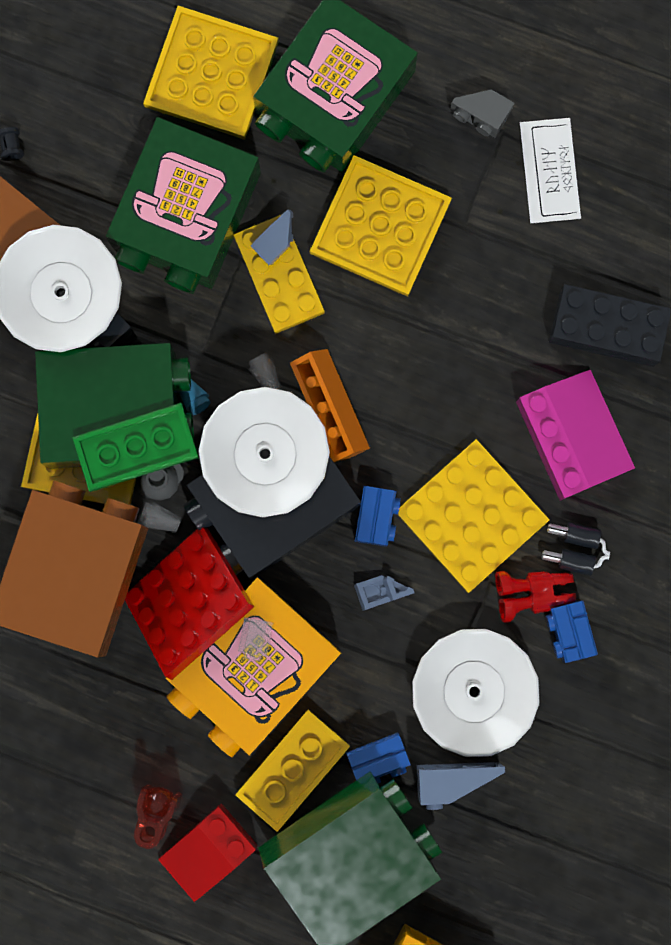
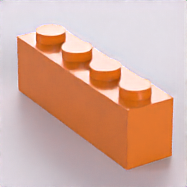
[290,349,370,463]

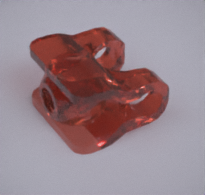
[134,784,182,849]

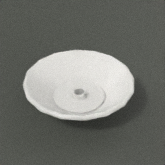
[0,225,122,352]
[199,387,330,517]
[412,629,539,757]

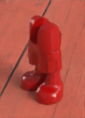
[495,571,576,622]

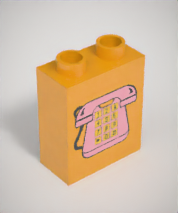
[166,577,341,757]

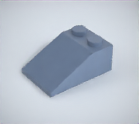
[416,762,505,810]

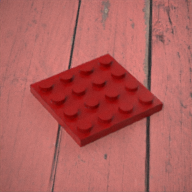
[125,527,254,680]

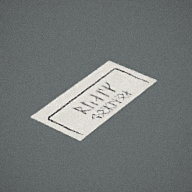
[520,118,581,223]

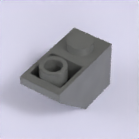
[450,89,514,138]

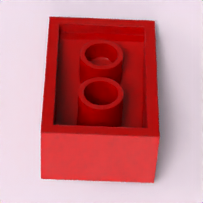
[158,803,258,902]

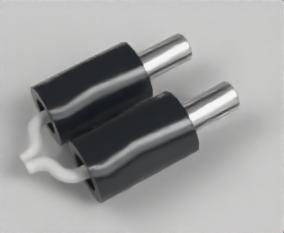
[542,522,610,576]

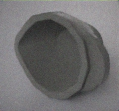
[138,464,184,501]

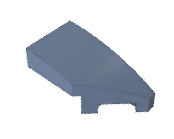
[251,210,293,265]
[354,575,414,611]

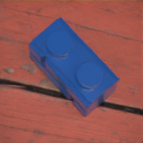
[355,486,401,547]
[545,601,598,663]
[346,733,410,783]

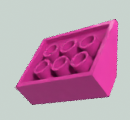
[516,370,635,501]

